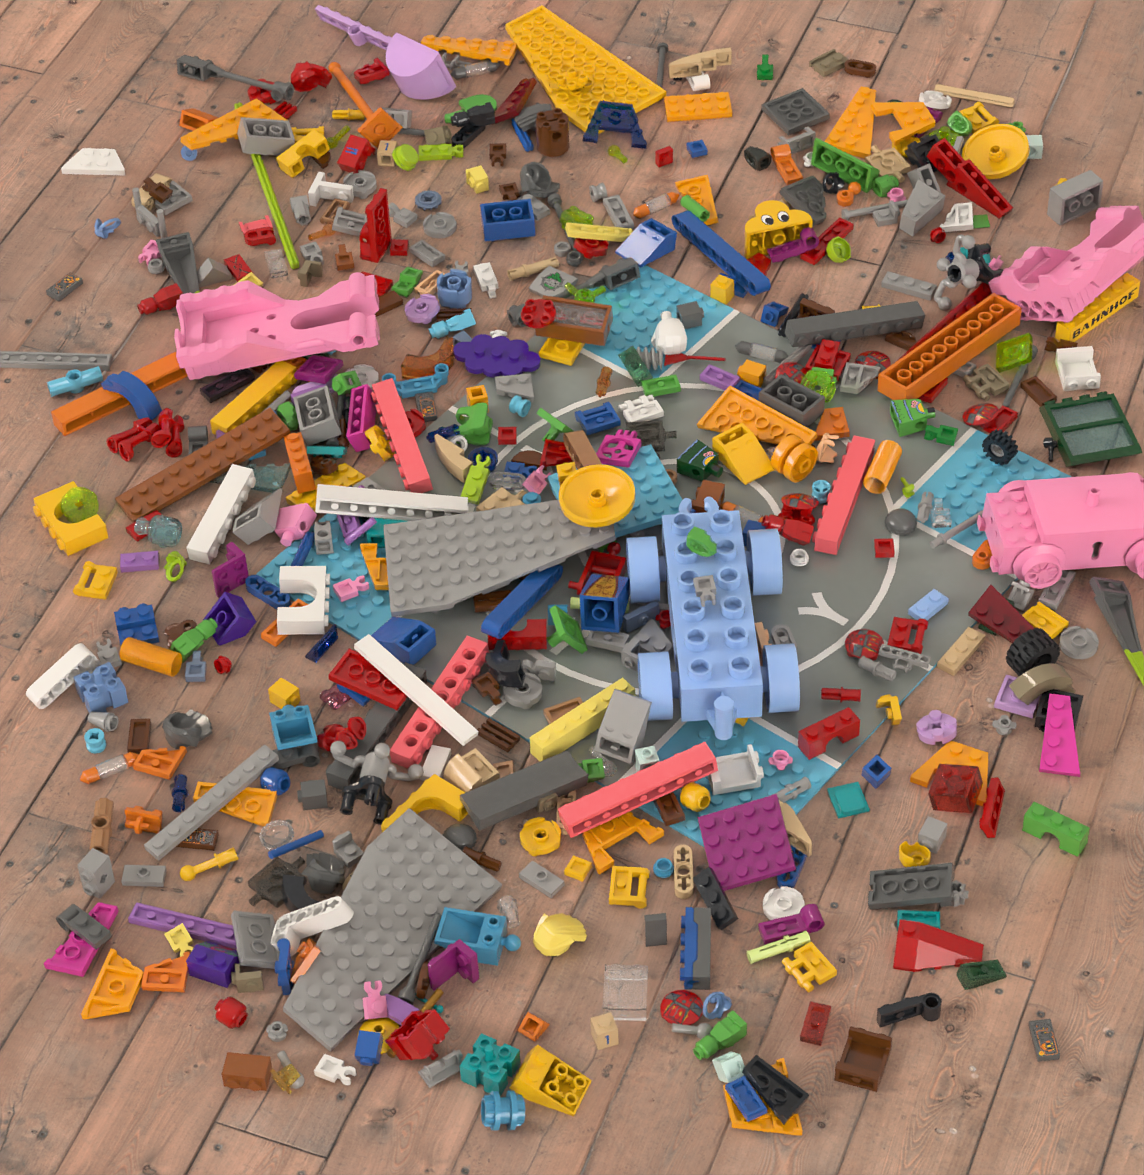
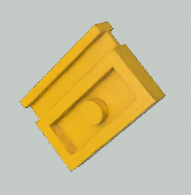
[1022,602,1069,639]

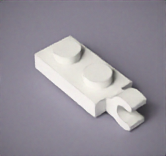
[473,262,499,298]

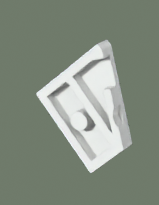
[940,202,974,232]

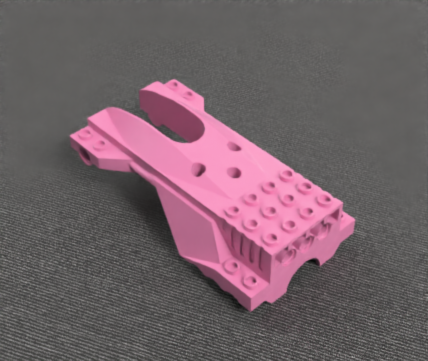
[989,206,1144,323]
[174,272,380,380]

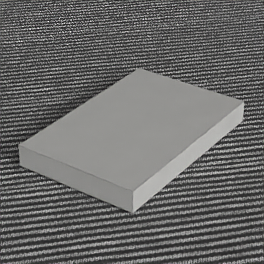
[231,911,280,969]

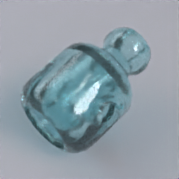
[134,515,182,548]

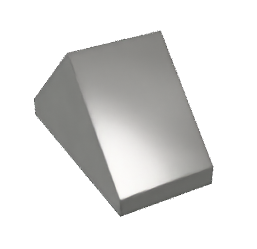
[197,257,232,288]

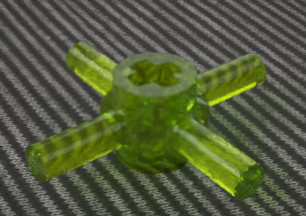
[564,282,606,303]

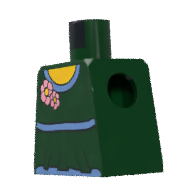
[677,439,723,481]

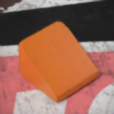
[517,1012,550,1042]

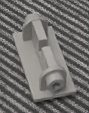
[418,1049,463,1088]

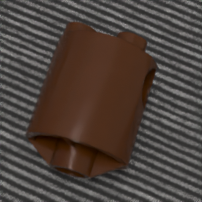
[536,108,570,157]

